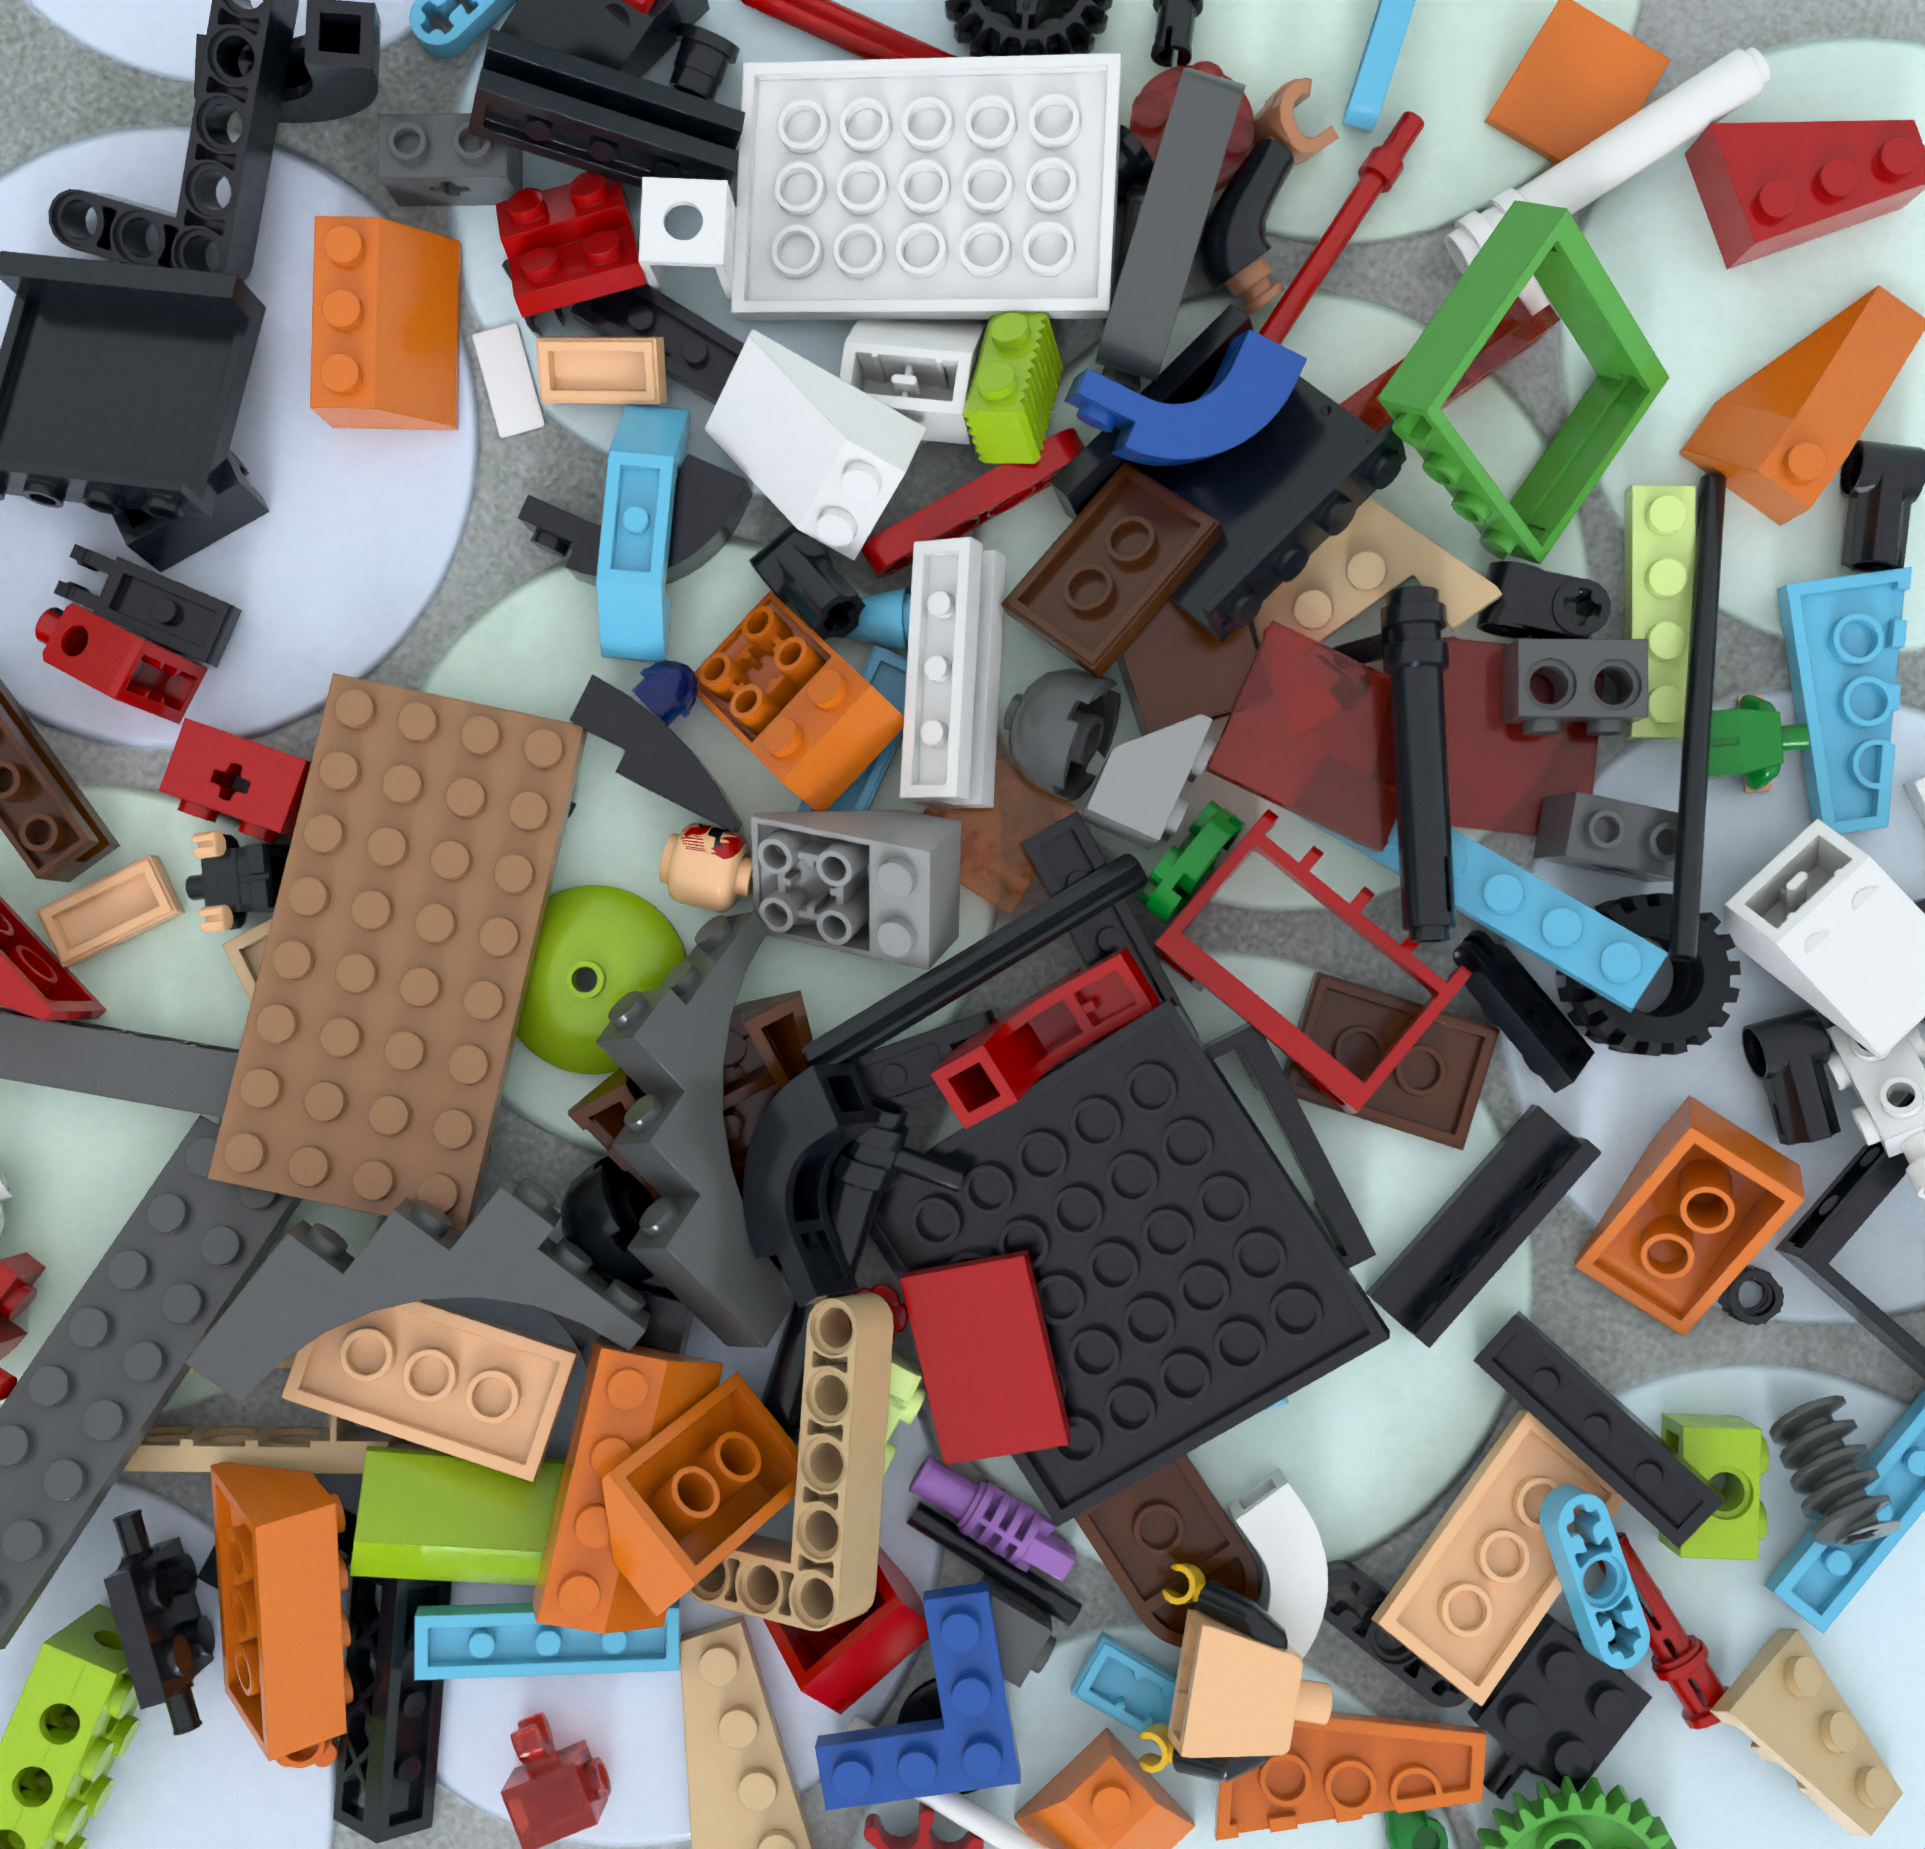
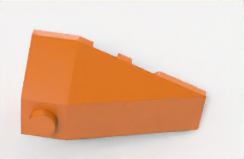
[1679,285,1925,526]

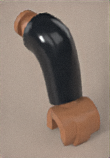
[1199,77,1339,316]

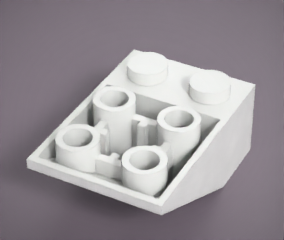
[1724,818,1925,1059]

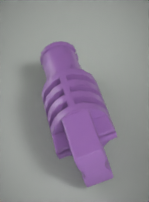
[908,1453,1076,1581]

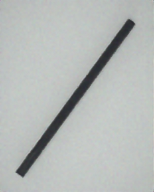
[1668,473,1726,963]

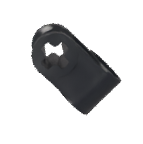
[1477,561,1611,639]

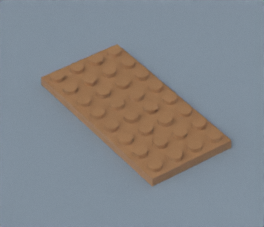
[207,673,588,1233]

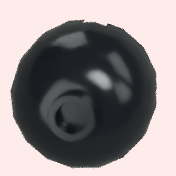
[561,1155,654,1283]

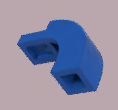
[1064,329,1307,466]

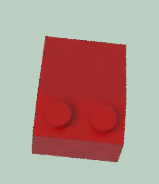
[0,896,107,1021]

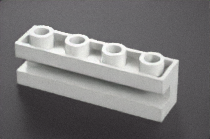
[899,537,1007,809]

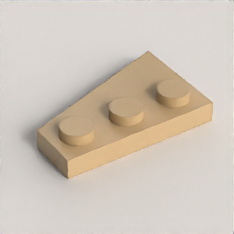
[1710,1629,1903,1836]

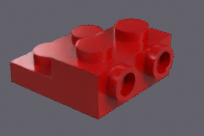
[495,171,647,318]

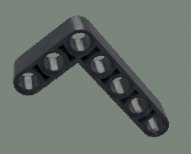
[48,0,299,281]

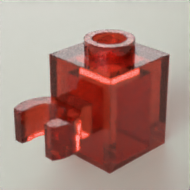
[500,1711,611,1849]

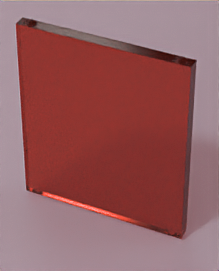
[1206,620,1397,853]
[1441,636,1604,836]

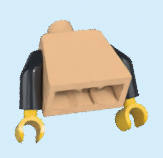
[1138,1563,1332,1783]

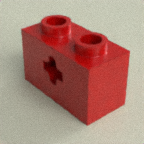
[159,718,311,843]

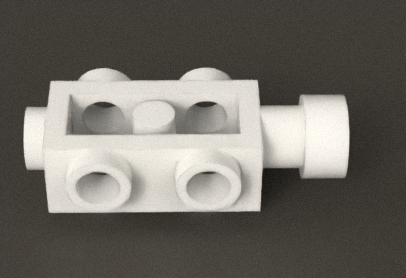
[1826,1025,1925,1198]

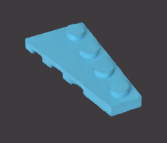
[1777,567,1912,834]

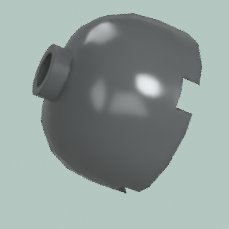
[1004,668,1121,802]

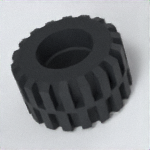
[1556,893,1741,1056]

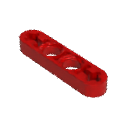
[861,428,1085,579]

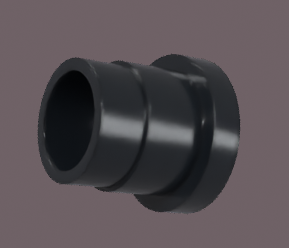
[669,23,740,101]

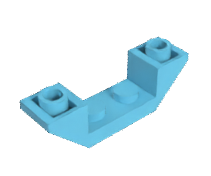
[596,404,691,664]

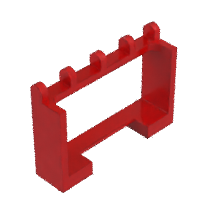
[1153,809,1472,1115]

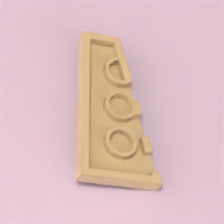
[679,1615,816,1849]

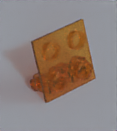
[923,757,1078,915]

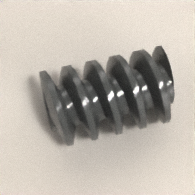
[1769,1395,1901,1546]

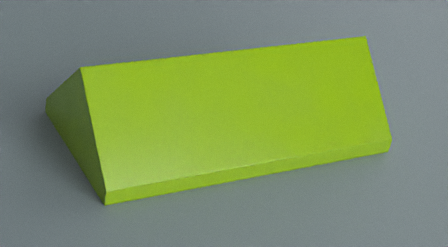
[350,1446,566,1586]

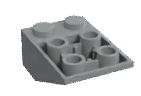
[751,810,961,970]

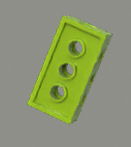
[0,1603,140,1849]

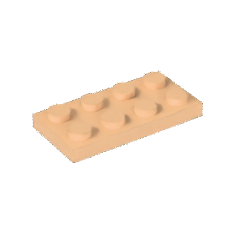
[281,1299,580,1482]
[1371,1409,1625,1707]

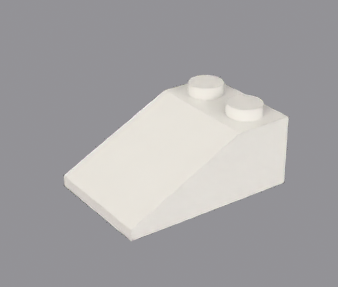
[704,329,926,560]

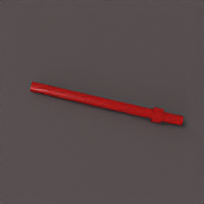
[1258,111,1424,345]

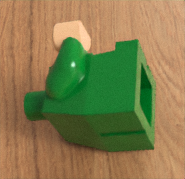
[1708,694,1809,794]

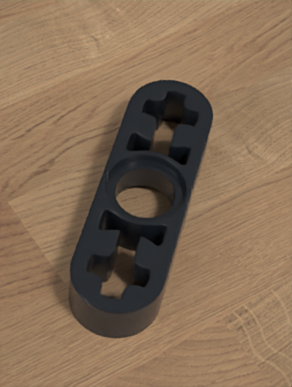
[1323,1560,1468,1708]

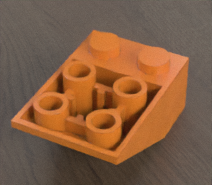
[685,591,904,812]

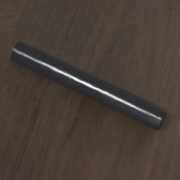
[906,1501,1082,1626]

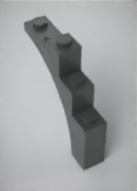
[596,911,795,1348]
[185,1175,651,1403]

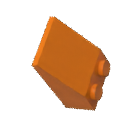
[1574,1095,1805,1337]

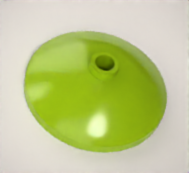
[517,885,687,1075]

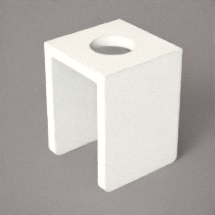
[638,177,736,300]

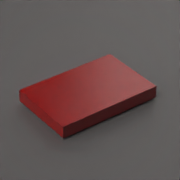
[899,1250,1072,1465]

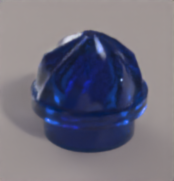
[632,660,698,726]

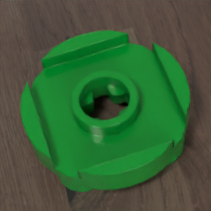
[1137,800,1245,924]

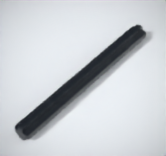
[801,854,1147,1067]

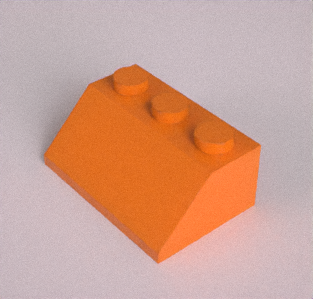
[310,216,462,430]
[601,1372,798,1617]

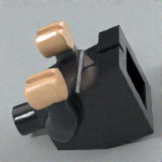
[185,830,290,933]

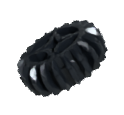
[945,0,1113,57]

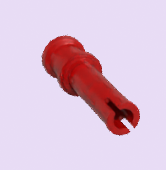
[1596,1532,1729,1729]

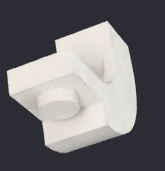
[1228,1468,1328,1659]

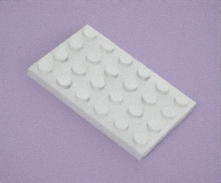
[731,53,1123,321]

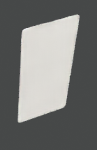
[472,323,545,438]

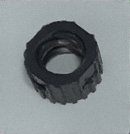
[1718,1265,1784,1326]

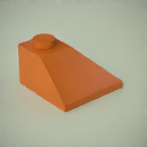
[1014,1728,1195,1849]

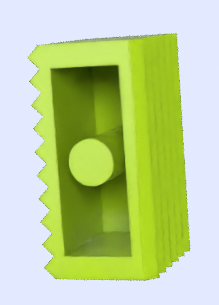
[962,312,1064,464]

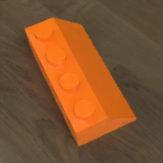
[532,1338,724,1634]
[210,1462,353,1761]

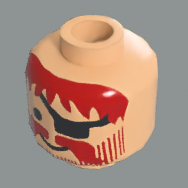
[659,823,753,913]

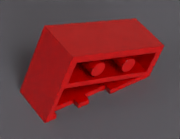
[1685,120,1925,270]

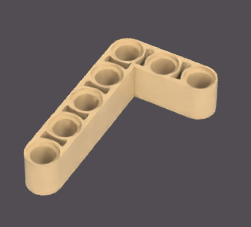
[689,1292,894,1631]

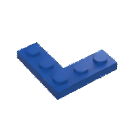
[815,1581,1021,1811]

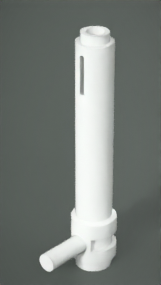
[1444,47,1770,323]

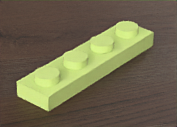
[1624,485,1696,740]

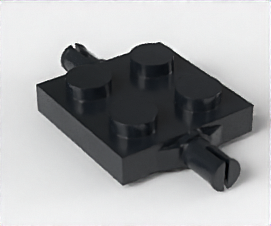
[103,1509,215,1736]
[1468,1613,1652,1800]

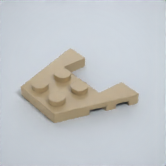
[1253,497,1502,743]

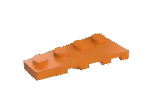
[1214,1712,1486,1841]

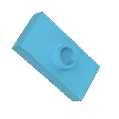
[1070,1631,1177,1744]

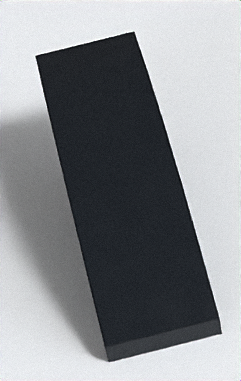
[570,674,743,832]

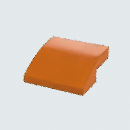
[1484,0,1671,165]

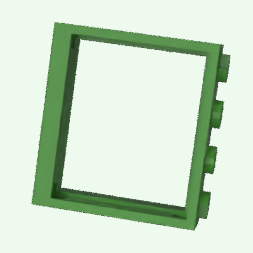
[1377,200,1670,564]

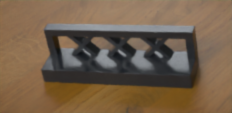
[1366,1104,1602,1348]
[333,1576,452,1844]

